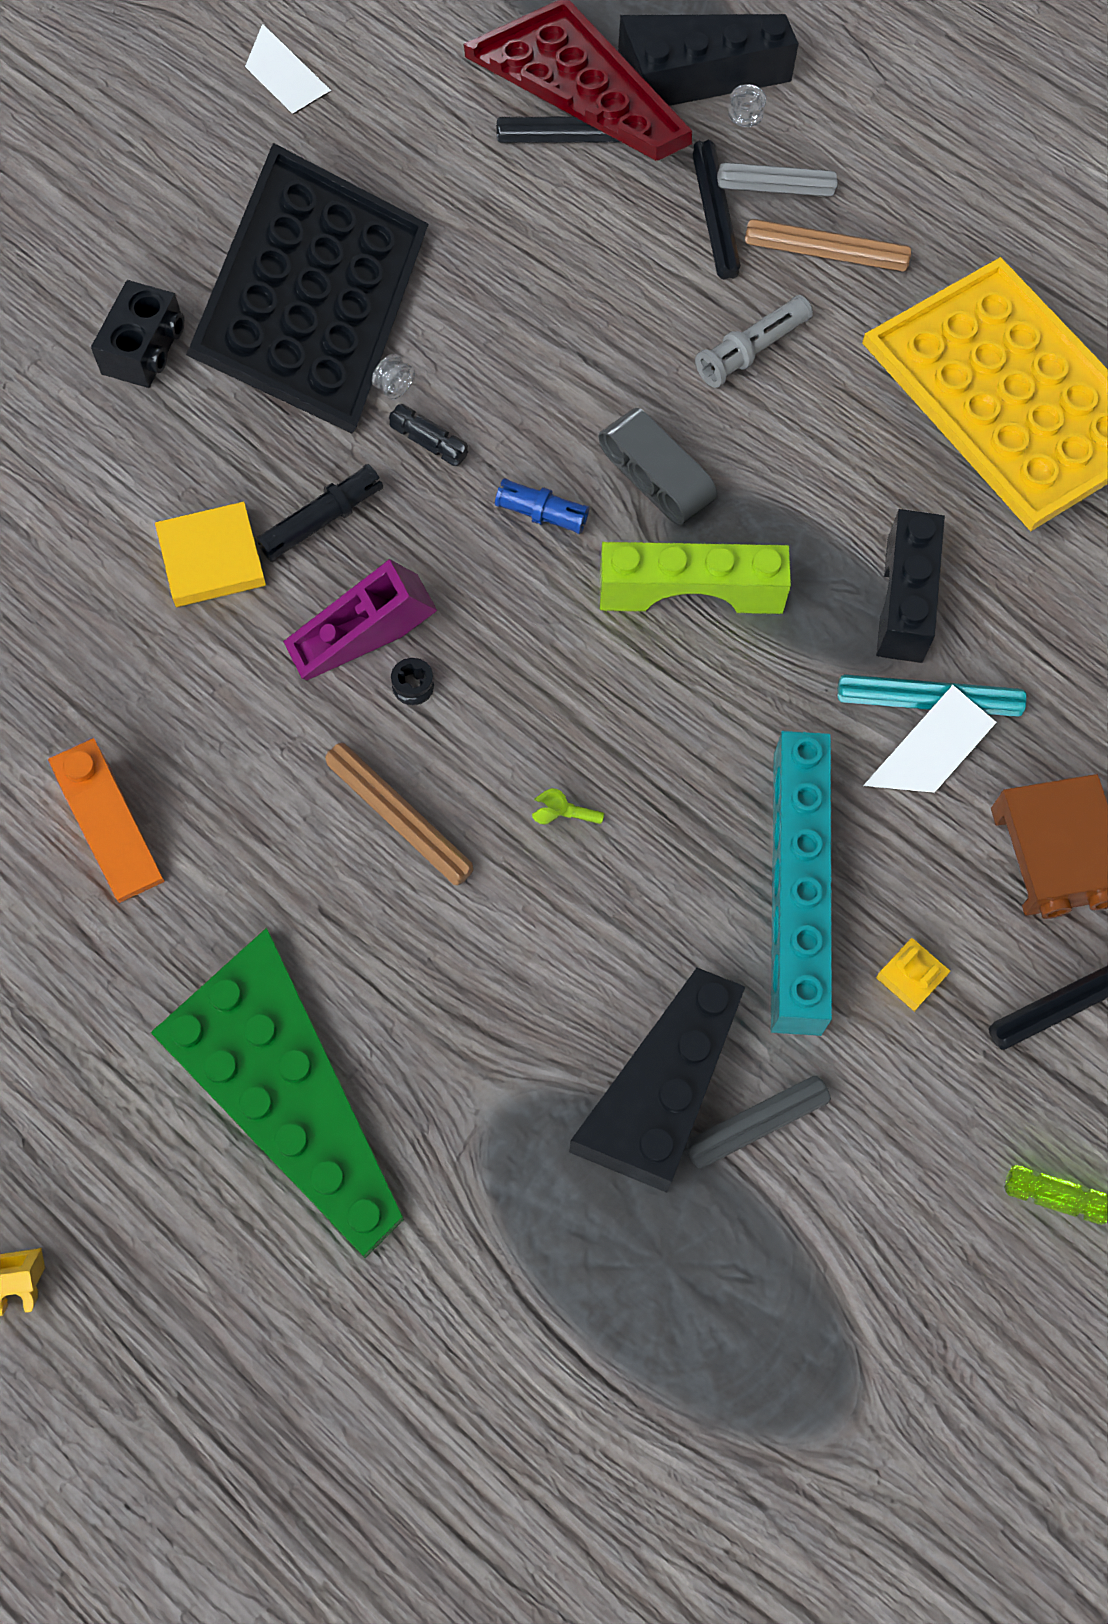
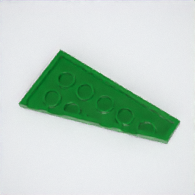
[150,927,404,1258]

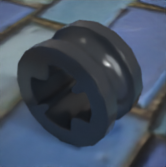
[391,658,434,705]

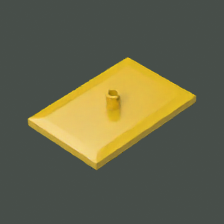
[862,257,1108,532]

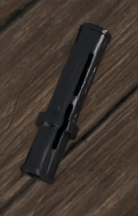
[255,464,384,562]

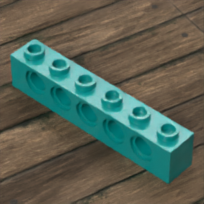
[771,731,832,1036]

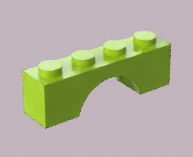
[600,542,791,614]

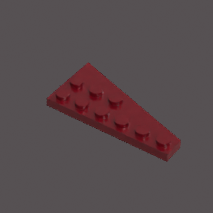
[463,0,692,161]

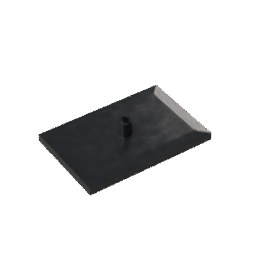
[186,143,429,434]

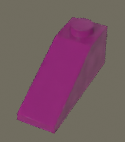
[283,559,437,680]

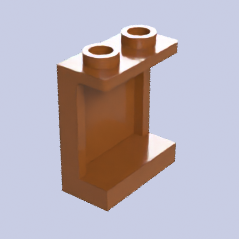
[991,774,1108,919]

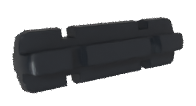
[389,404,468,466]

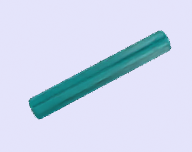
[837,674,1027,717]

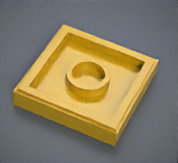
[155,501,266,607]

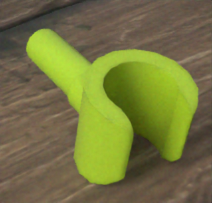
[532,788,604,825]

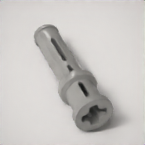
[695,295,813,388]

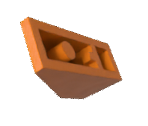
[48,738,165,903]

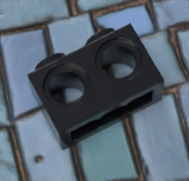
[91,280,185,388]

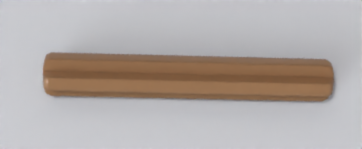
[745,219,911,272]
[325,743,473,885]

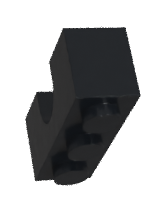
[876,509,945,663]

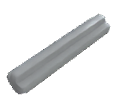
[717,162,838,197]

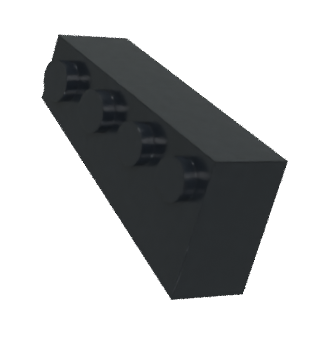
[618,14,799,106]
[569,968,746,1193]

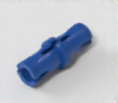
[495,478,590,534]

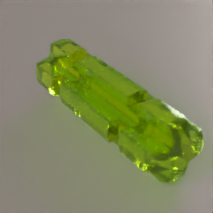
[1004,1165,1108,1225]

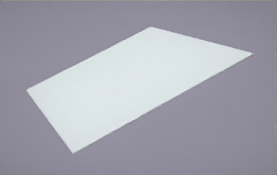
[245,24,331,114]
[863,685,997,793]

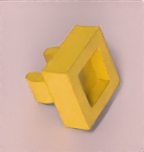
[876,938,951,1012]
[0,1248,45,1316]

